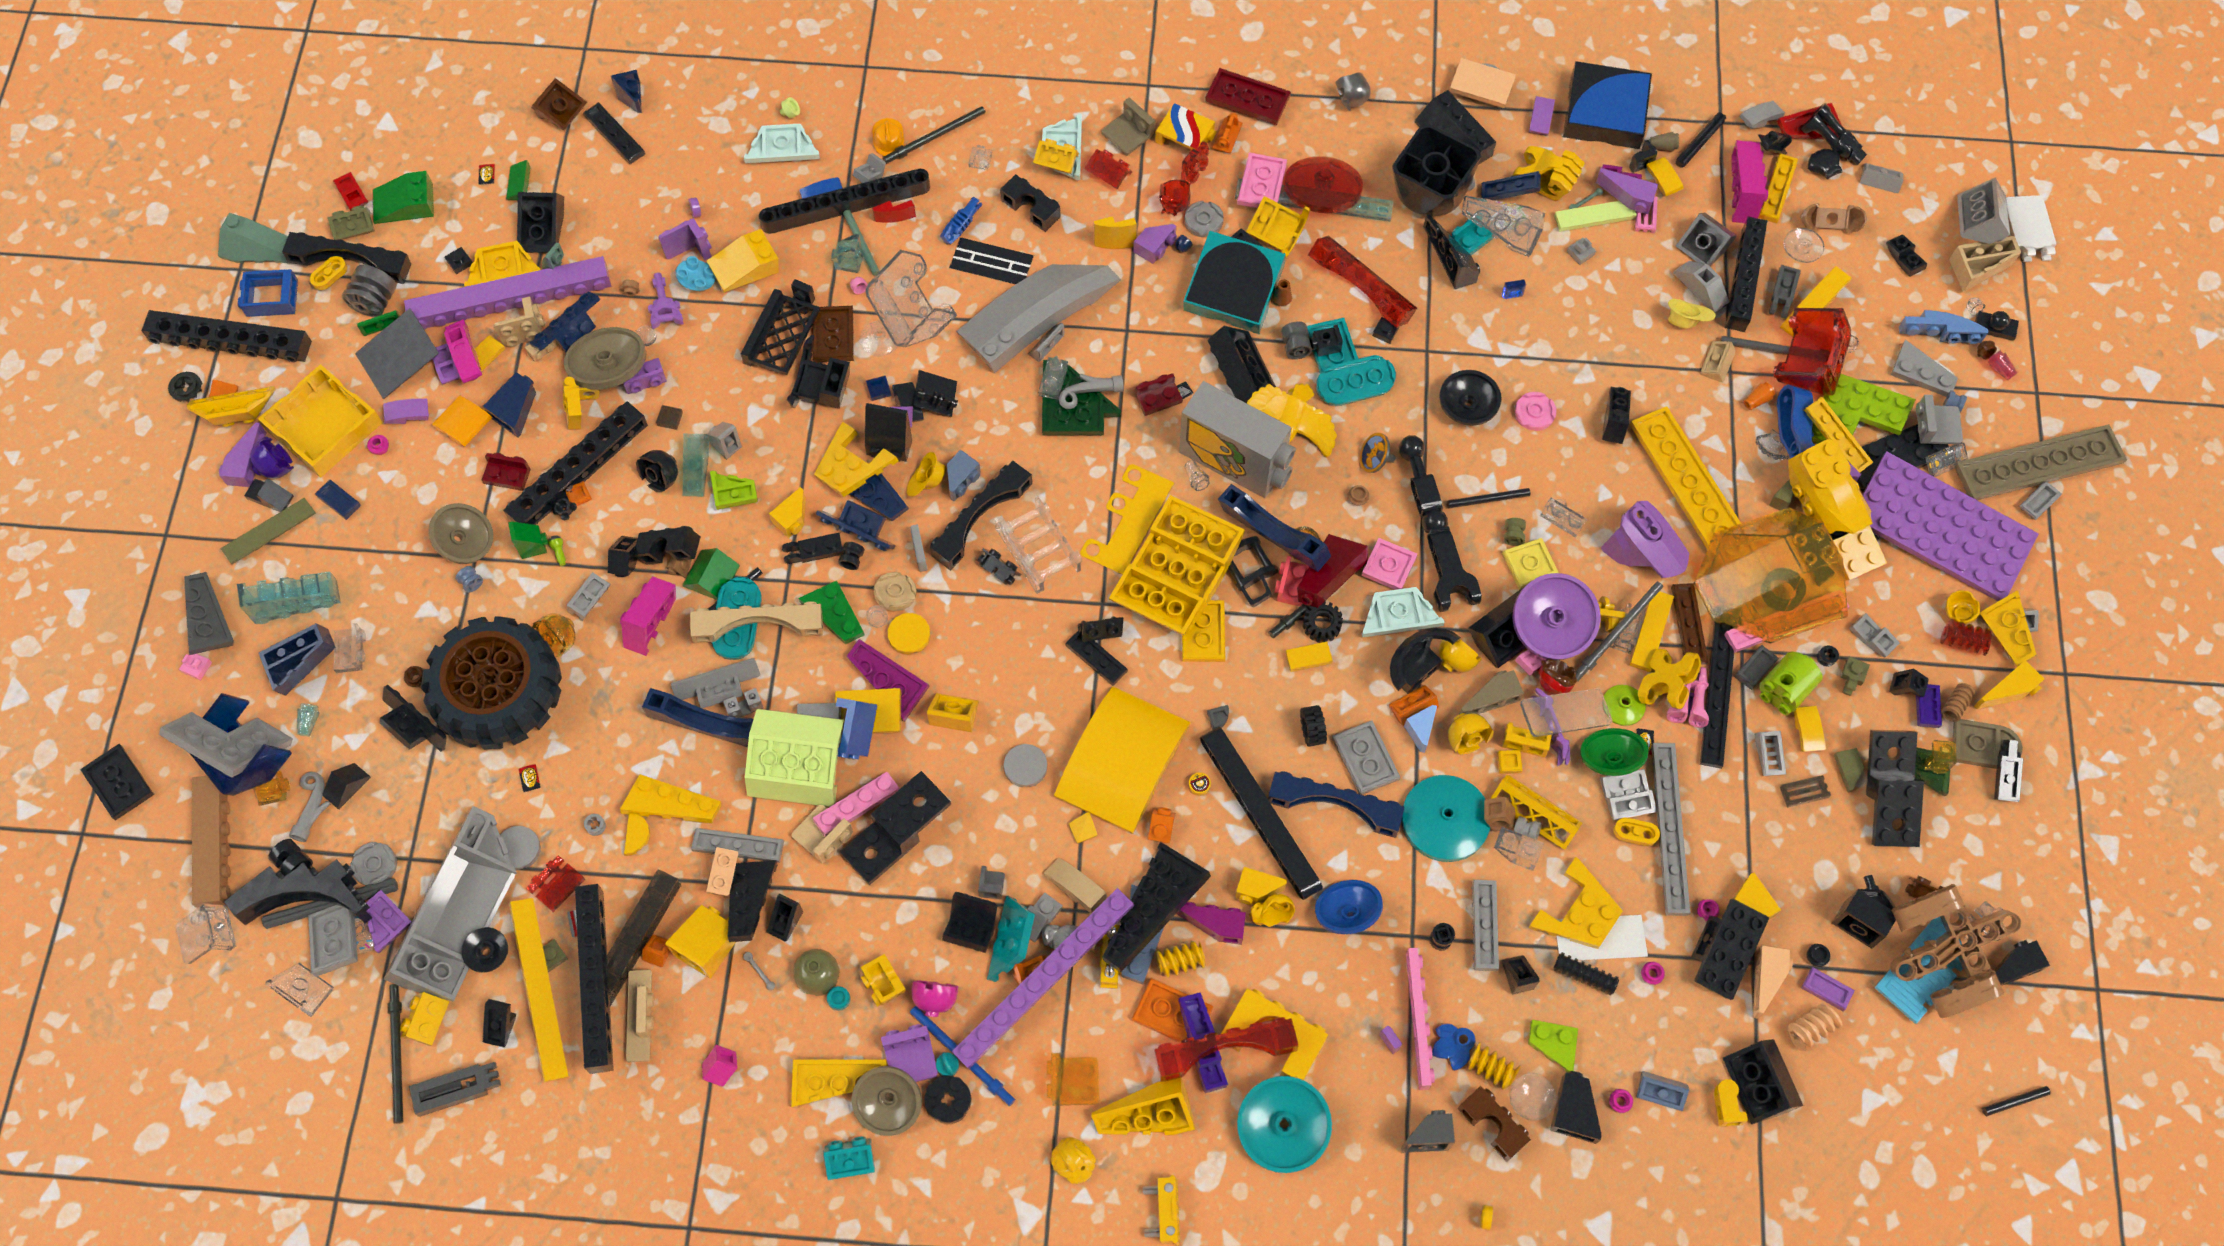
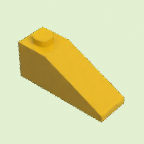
[1974,660,2045,709]

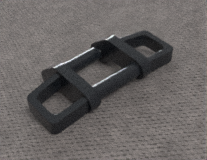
[1228,536,1278,607]

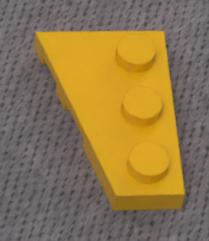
[1980,590,2037,667]

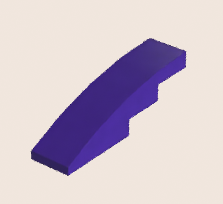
[1178,992,1228,1093]

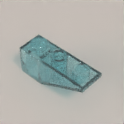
[683,433,709,497]

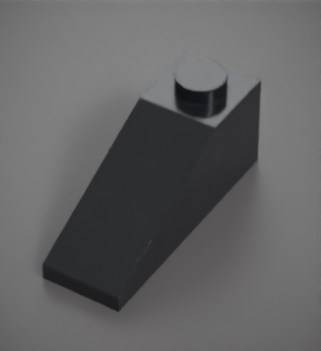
[1994,940,2050,986]

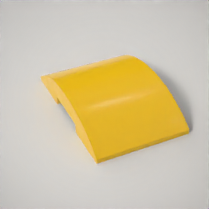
[1109,495,1245,636]
[1054,686,1191,834]

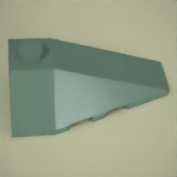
[218,213,288,263]

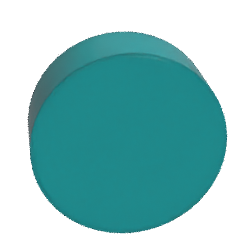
[827,986,851,1011]

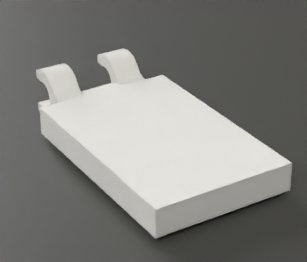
[2006,195,2056,262]

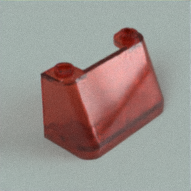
[1773,308,1851,395]

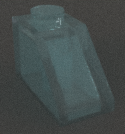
[831,234,863,273]

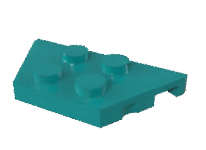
[987,896,1035,982]

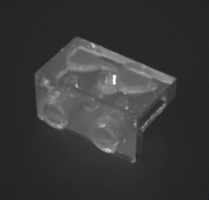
[333,623,366,673]

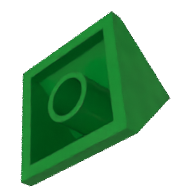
[682,548,740,600]

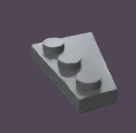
[1891,340,1958,397]

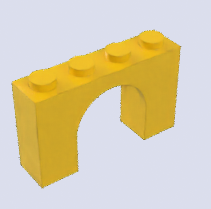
[1219,988,1329,1080]

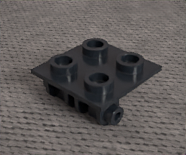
[913,370,958,417]

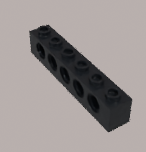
[1725,216,1768,332]

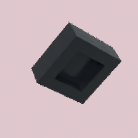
[444,247,473,274]
[1372,317,1400,344]

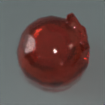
[1159,179,1191,216]

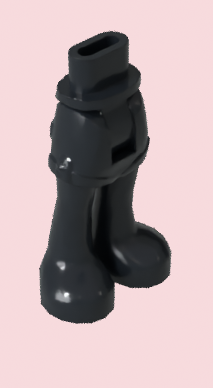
[1800,103,1867,165]

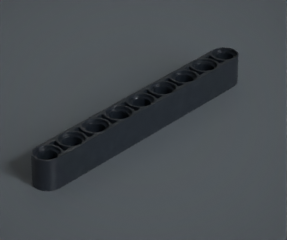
[759,168,930,234]
[1200,727,1323,900]

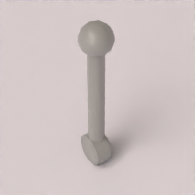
[743,952,775,990]

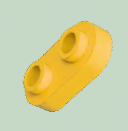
[310,256,347,290]
[1614,818,1660,846]

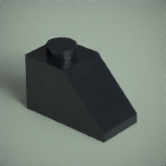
[608,536,637,577]

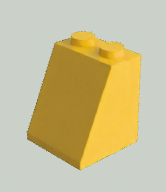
[665,905,736,979]

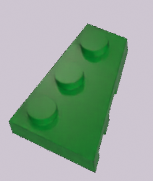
[798,580,865,644]

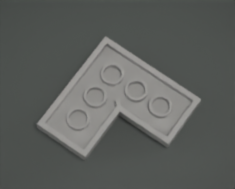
[159,712,293,778]

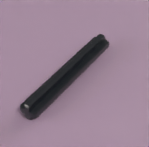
[1675,112,1726,168]

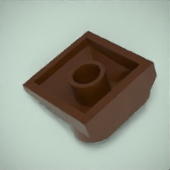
[532,78,587,131]

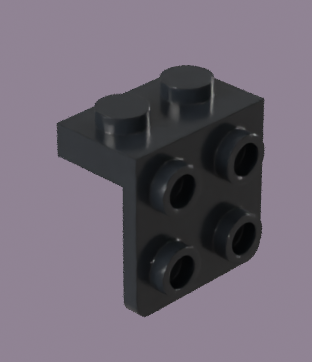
[942,892,997,953]

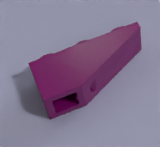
[1177,902,1246,945]

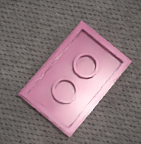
[1237,153,1287,208]

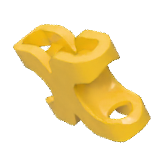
[1638,649,1701,709]

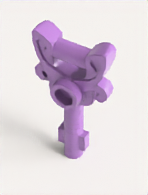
[648,273,683,329]

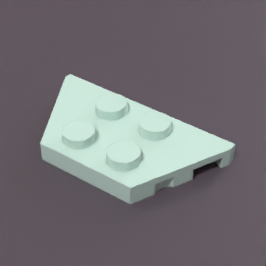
[1042,114,1082,180]
[744,124,820,163]
[1362,587,1445,637]

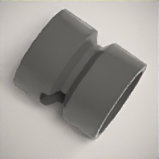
[1281,321,1312,360]

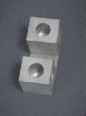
[723,688,764,718]

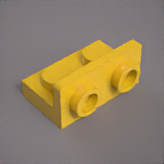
[1033,138,1079,174]

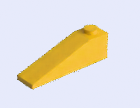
[1091,1076,1195,1135]

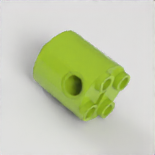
[1759,651,1823,716]

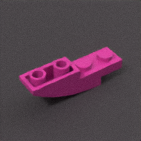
[444,319,482,383]

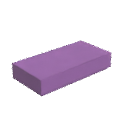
[1801,967,1855,1011]

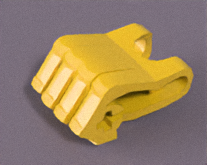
[1512,146,1585,201]

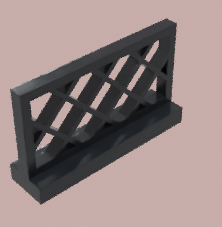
[741,288,820,375]

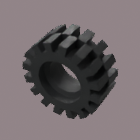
[1303,601,1343,643]
[1300,705,1327,747]

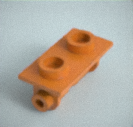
[1213,112,1243,154]

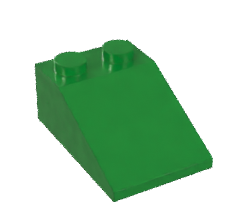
[373,171,434,224]

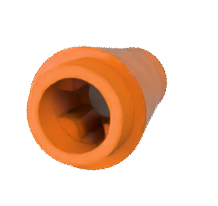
[1743,382,1776,410]

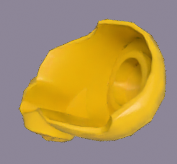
[1249,894,1296,927]

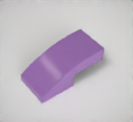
[1529,96,1555,136]
[432,343,460,385]
[383,399,429,424]

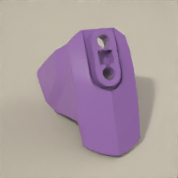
[1601,501,1689,578]

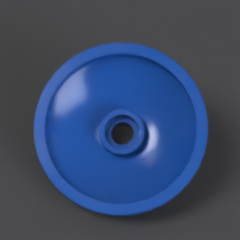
[1315,880,1383,934]

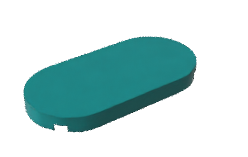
[1316,355,1396,406]
[712,577,762,660]

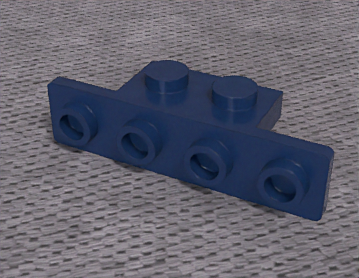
[530,291,600,352]
[816,500,896,551]

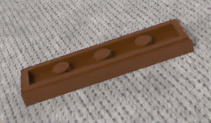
[1671,583,1708,664]

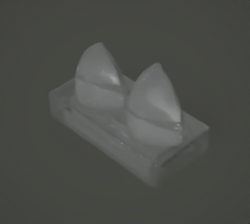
[1038,356,1068,400]
[1540,497,1587,538]

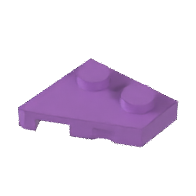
[366,890,412,954]

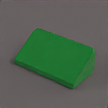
[506,160,531,200]
[357,310,400,336]

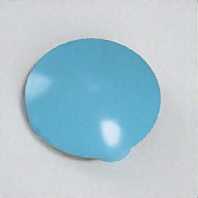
[676,256,716,291]

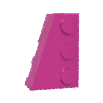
[620,576,676,656]

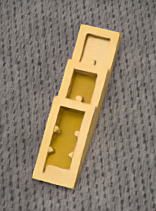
[1780,266,1852,339]

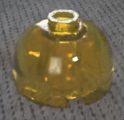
[532,613,576,657]

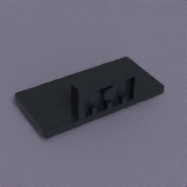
[1691,899,1769,1000]

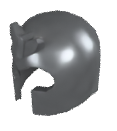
[1335,72,1371,111]

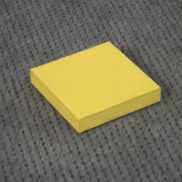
[1502,538,1559,590]

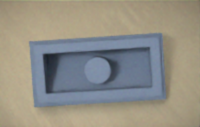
[1636,1071,1689,1111]

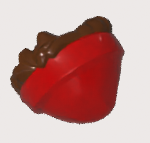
[1539,659,1577,696]

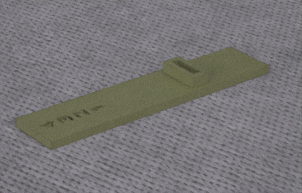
[220,498,316,564]

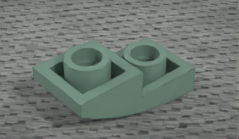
[542,242,564,270]

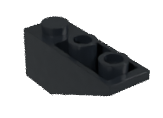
[1602,386,1631,444]

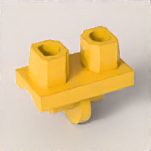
[1598,596,1626,633]

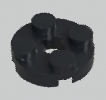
[924,1076,972,1124]

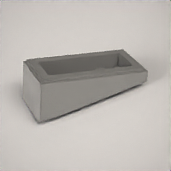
[1754,731,1786,776]

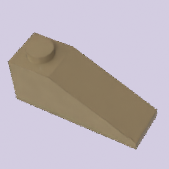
[1459,670,1524,714]

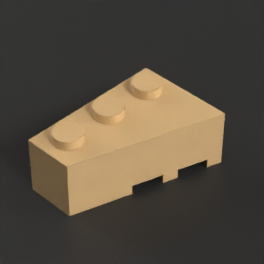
[1949,236,2021,292]

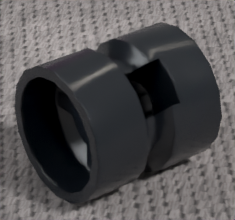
[268,839,313,876]

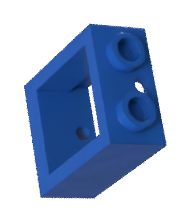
[238,269,298,317]

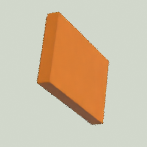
[1132,978,1214,1047]

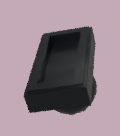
[1975,311,2019,341]

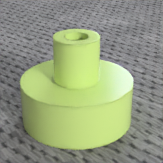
[780,97,800,118]

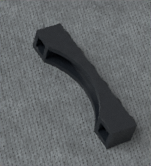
[282,232,411,284]
[930,461,1033,571]

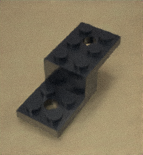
[1866,730,1924,847]
[839,771,951,886]

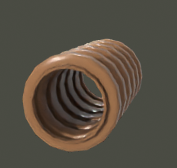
[1941,683,1975,722]

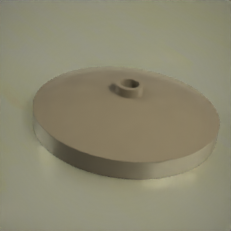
[564,327,646,390]

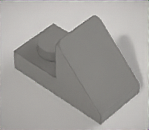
[1028,893,1063,943]

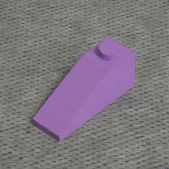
[1596,168,1658,214]
[219,422,267,487]

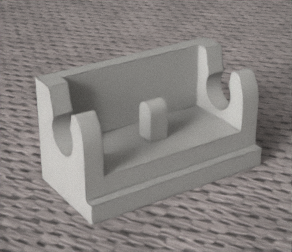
[567,572,610,621]

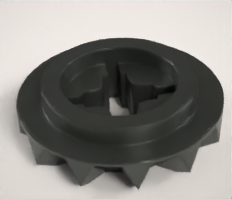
[168,372,203,402]

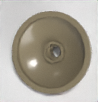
[428,503,493,564]
[852,1066,922,1136]

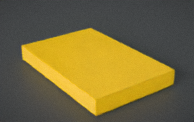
[1182,600,1226,662]
[835,688,901,734]

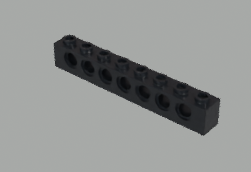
[141,310,312,362]
[503,401,648,525]
[575,884,614,1074]

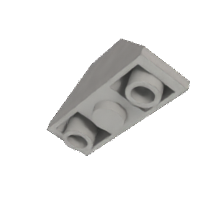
[1673,261,1729,313]

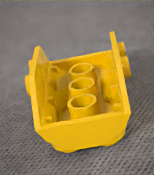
[1788,438,1873,534]

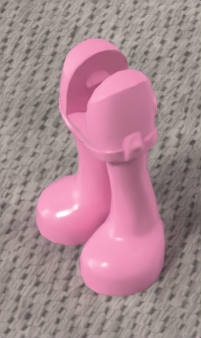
[1667,667,1709,728]

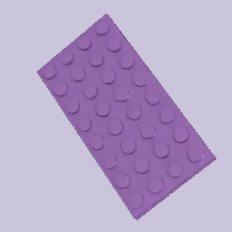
[1862,451,2039,601]

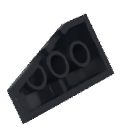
[1423,214,1480,289]

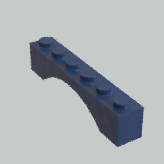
[1218,484,1331,572]
[642,688,754,747]
[1268,771,1405,838]

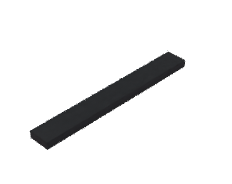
[1700,605,1738,769]

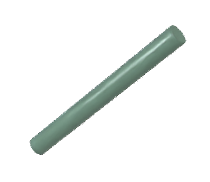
[843,210,880,276]

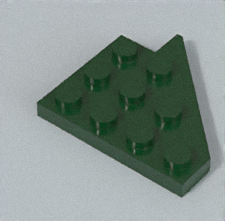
[1042,360,1121,435]

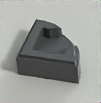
[1207,705,1229,730]

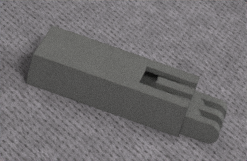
[409,1062,501,1117]

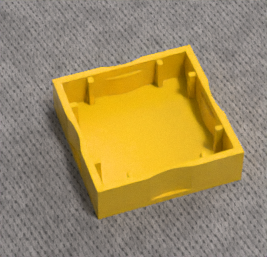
[258,364,383,478]

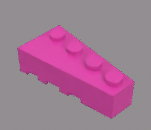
[1732,140,1768,223]

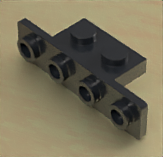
[380,685,447,752]

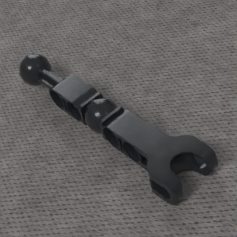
[1399,435,1482,612]

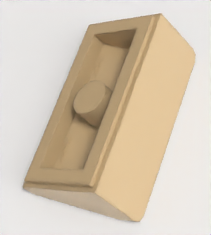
[1700,341,1736,382]

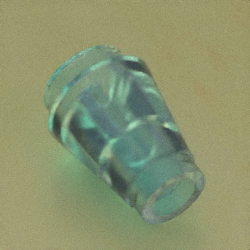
[297,703,320,737]

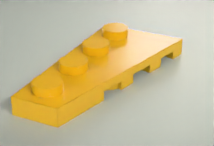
[791,1059,887,1107]

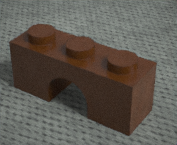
[1458,1086,1531,1162]

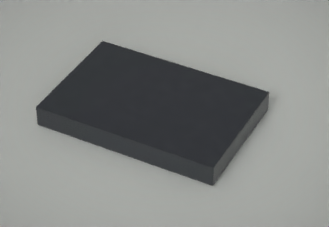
[80,744,155,821]

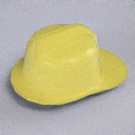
[1668,299,1716,329]

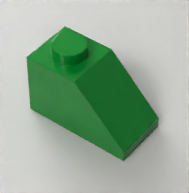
[508,521,549,559]

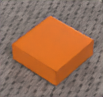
[564,481,592,506]

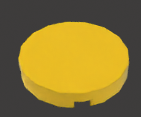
[888,613,930,655]

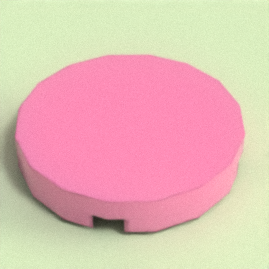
[1515,392,1556,431]

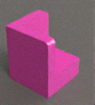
[702,1045,737,1087]

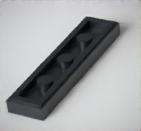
[583,102,645,164]

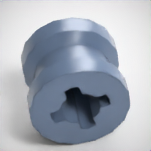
[1943,390,1967,412]
[455,566,483,593]

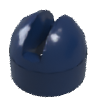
[1175,235,1193,252]

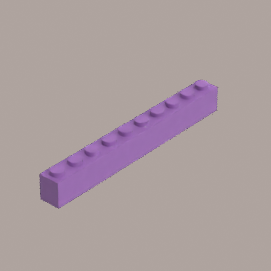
[404,256,611,329]

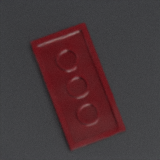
[1205,68,1291,125]

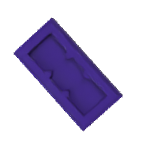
[1916,684,1942,728]

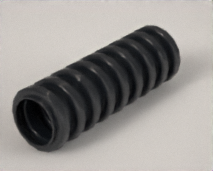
[1554,952,1619,996]

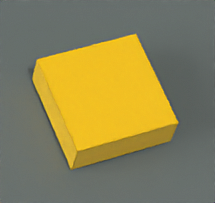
[1497,750,1523,774]

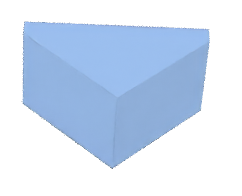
[1404,705,1437,753]

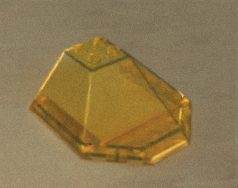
[1694,508,1848,644]

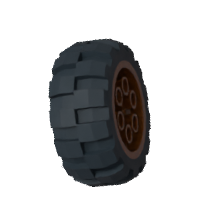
[421,616,562,750]

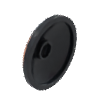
[1439,370,1502,426]

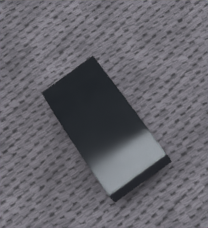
[1886,234,1927,277]
[892,382,924,422]

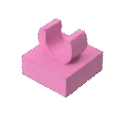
[179,654,212,681]

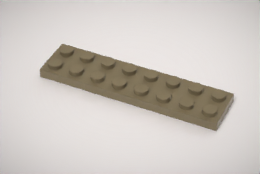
[1954,424,2127,500]

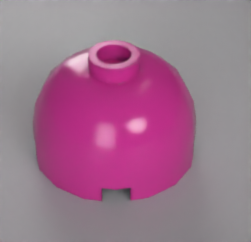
[912,981,959,1017]

